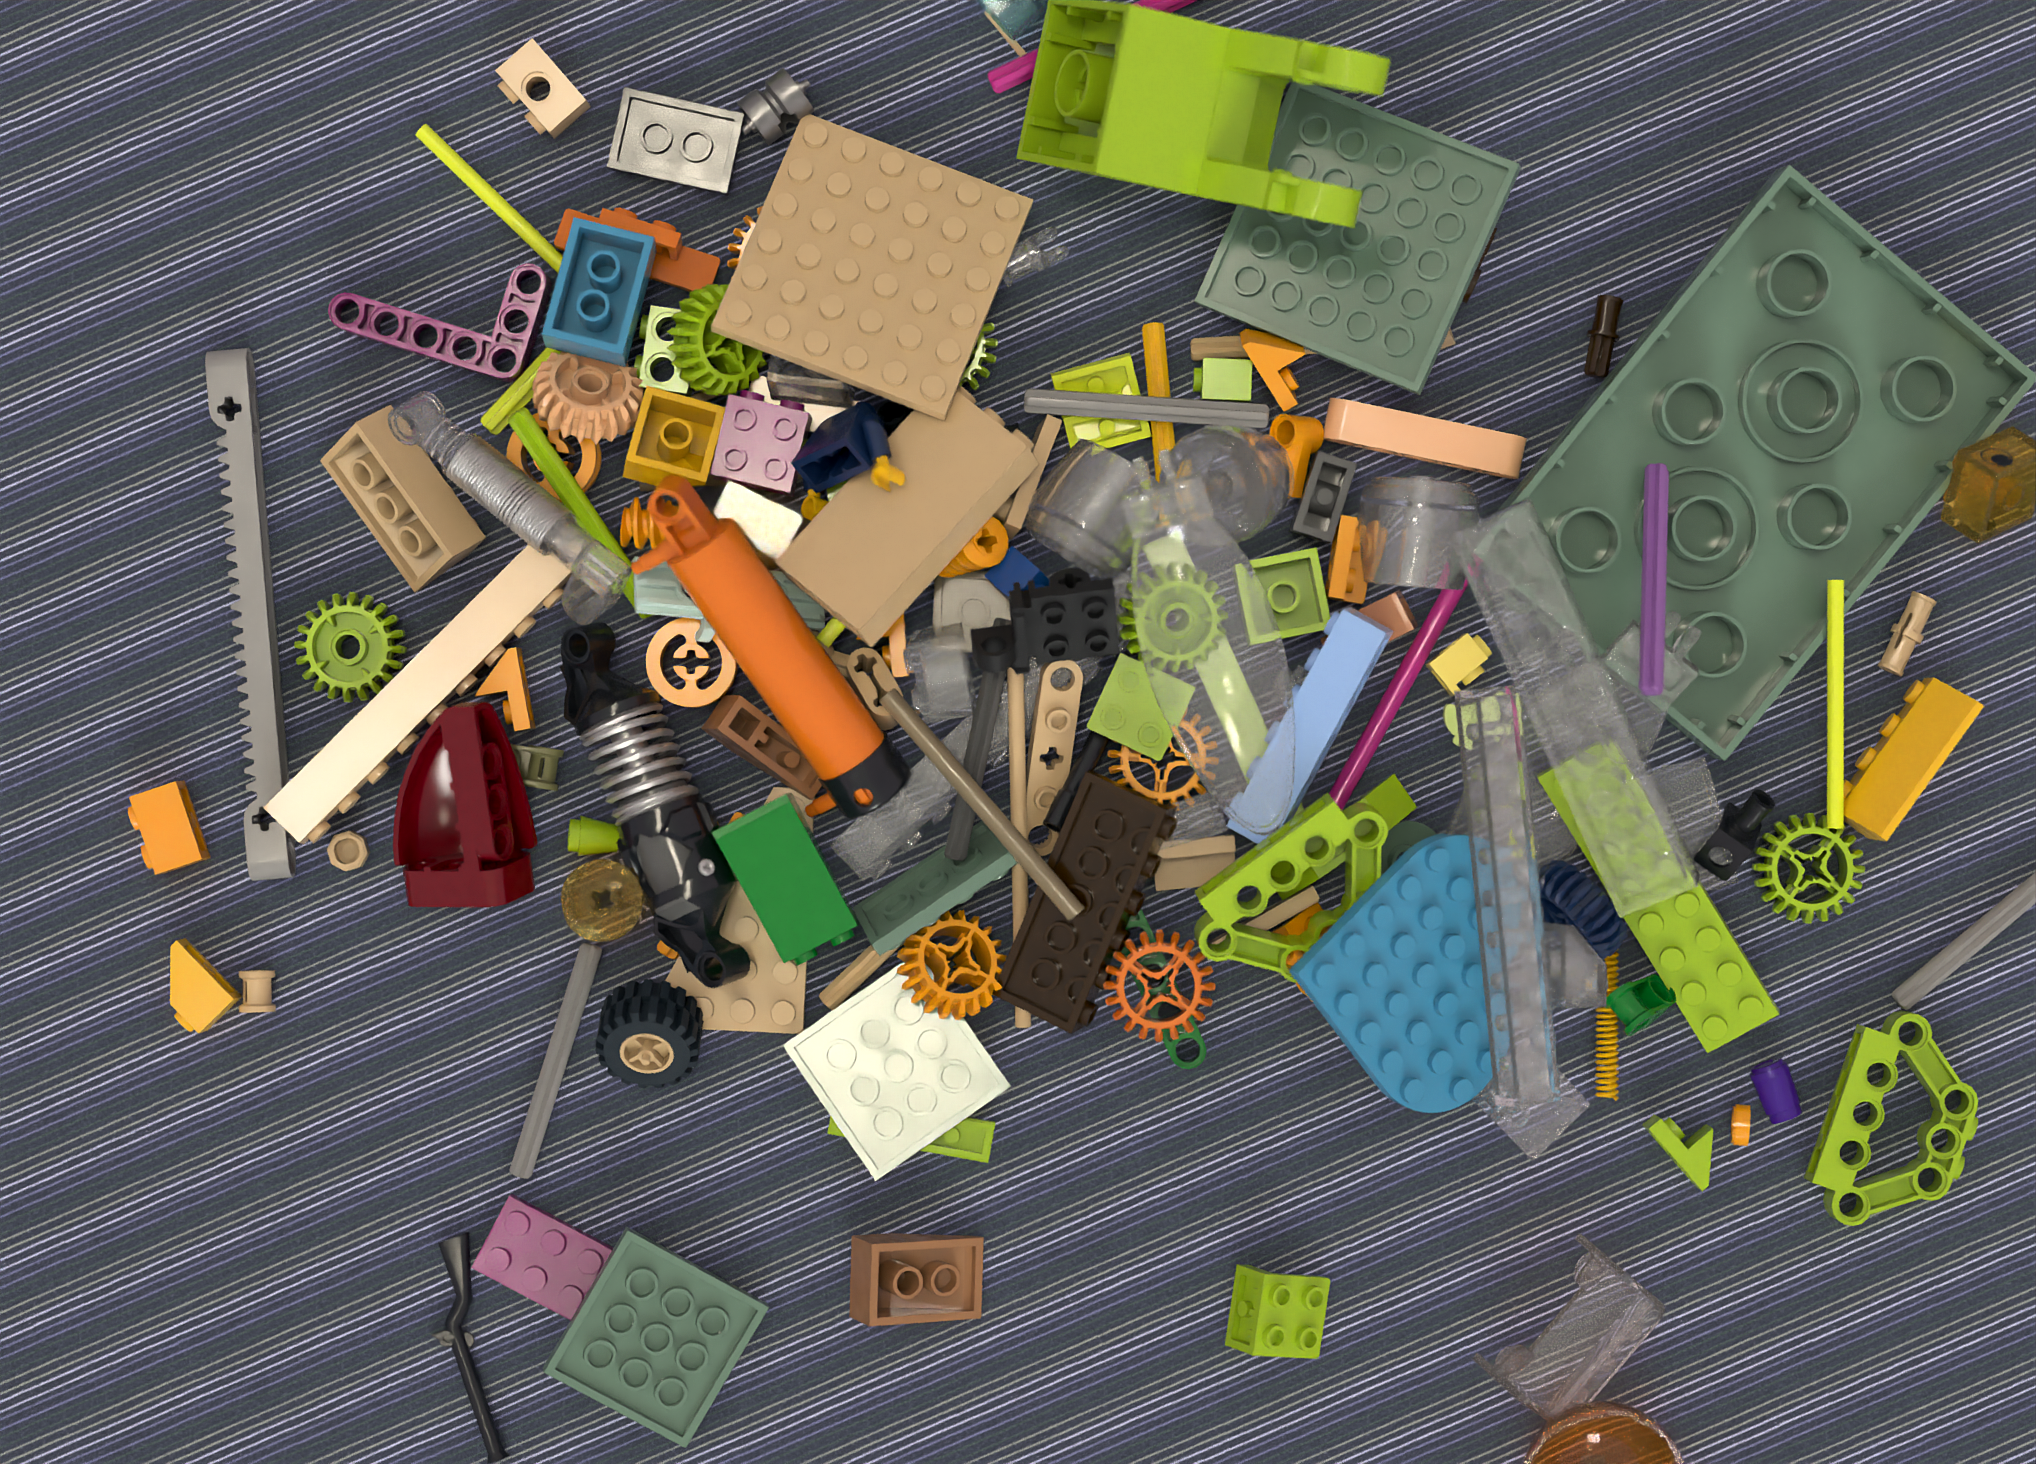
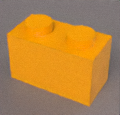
[128,781,211,875]

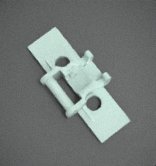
[633,557,825,642]

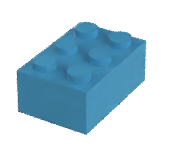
[542,217,657,367]

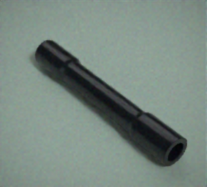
[1043,730,1109,833]

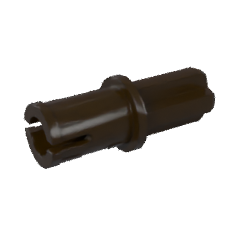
[1584,295,1624,378]

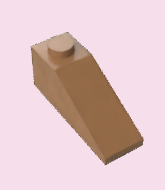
[701,695,822,800]

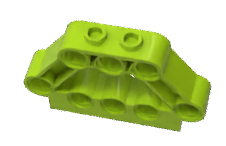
[1194,792,1388,983]
[1804,1010,1978,1226]

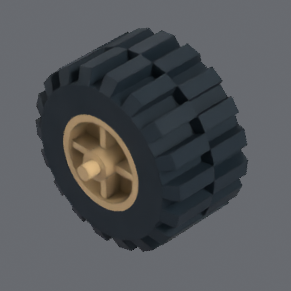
[595,979,704,1089]

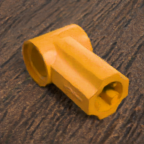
[1267,414,1324,498]

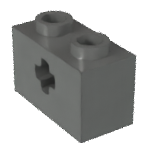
[1288,451,1357,544]

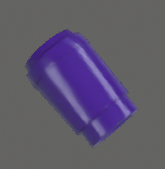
[1750,1058,1802,1124]

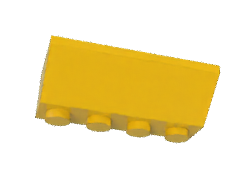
[1844,677,1984,841]

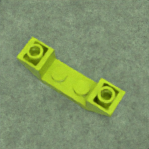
[1271,774,1417,900]

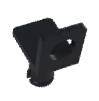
[1694,789,1775,881]

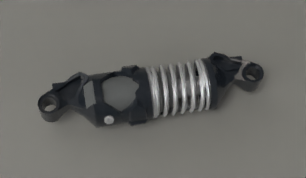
[560,622,750,988]

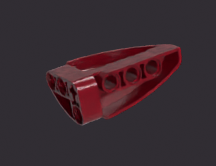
[393,702,538,907]

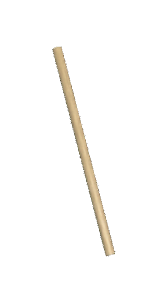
[1007,667,1031,1028]

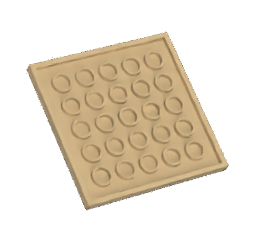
[711,114,1033,421]

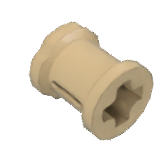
[239,970,276,1013]

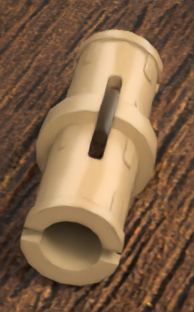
[1877,591,1937,677]

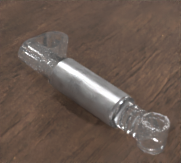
[388,391,632,625]

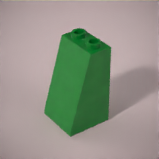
[712,793,860,966]

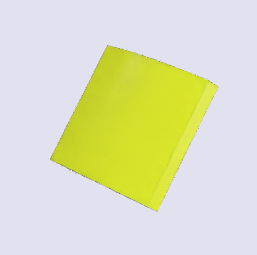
[1050,353,1152,457]

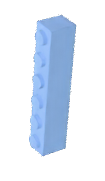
[1226,607,1394,844]

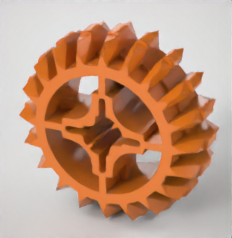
[1103,929,1215,1042]

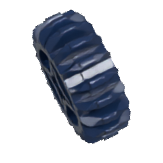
[1527,860,1628,962]

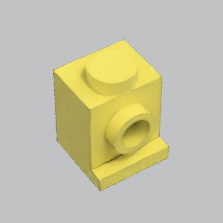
[1425,633,1492,696]

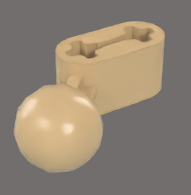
[812,631,903,730]

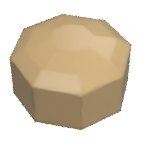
[327,830,370,871]

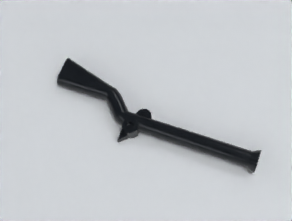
[431,1232,510,1464]

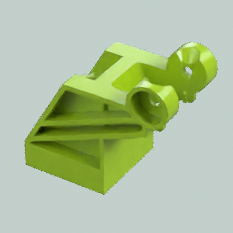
[1016,0,1391,228]

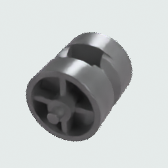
[737,68,815,146]

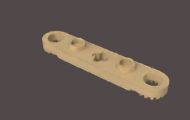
[1026,660,1083,856]

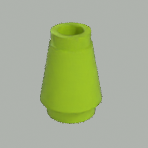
[567,815,620,856]

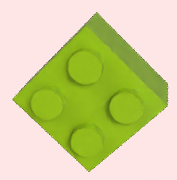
[1233,547,1330,646]

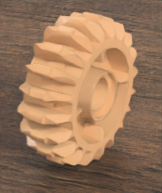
[532,351,644,445]

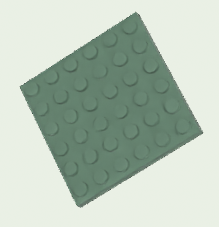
[1194,81,1521,395]

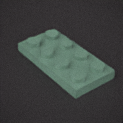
[853,821,1017,956]

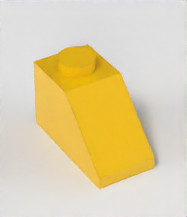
[170,938,242,1034]

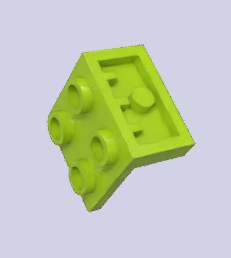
[1087,653,1195,761]
[1225,1264,1330,1359]

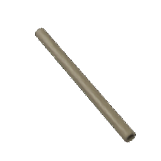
[879,688,1085,921]

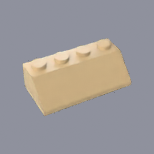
[320,405,486,592]

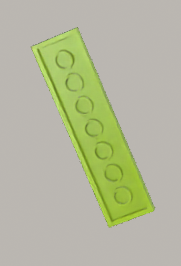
[1537,734,1780,1053]

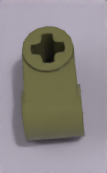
[511,744,564,791]

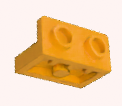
[1325,515,1377,604]

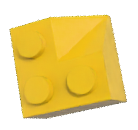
[623,386,726,486]

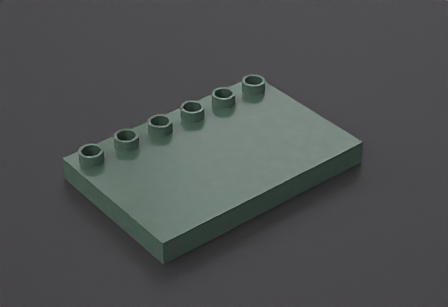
[1465,165,2036,761]

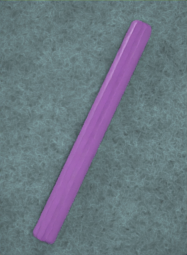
[1639,463,1669,696]

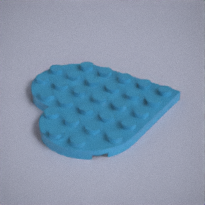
[1289,833,1523,1113]

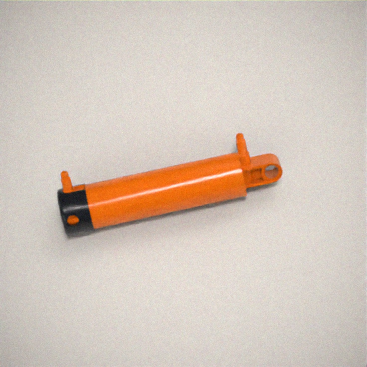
[631,475,911,819]

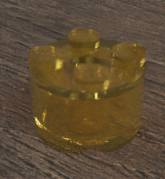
[561,858,648,942]

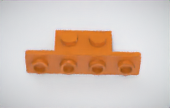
[554,208,721,292]

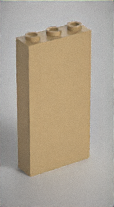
[774,385,1039,648]

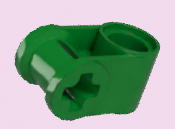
[1602,974,1676,1036]

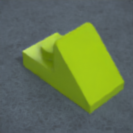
[1642,1114,1713,1191]

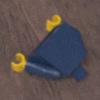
[791,401,905,521]

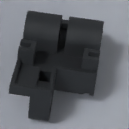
[970,568,1119,675]

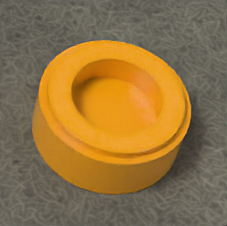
[1731,1104,1751,1146]

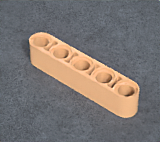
[1324,398,1527,479]

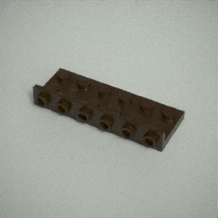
[992,770,1178,1034]

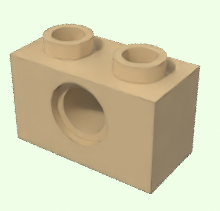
[495,38,591,139]

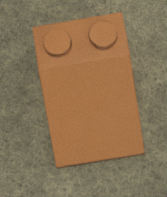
[849,1233,984,1327]

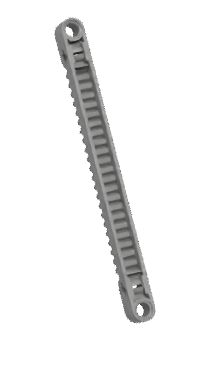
[205,348,296,881]

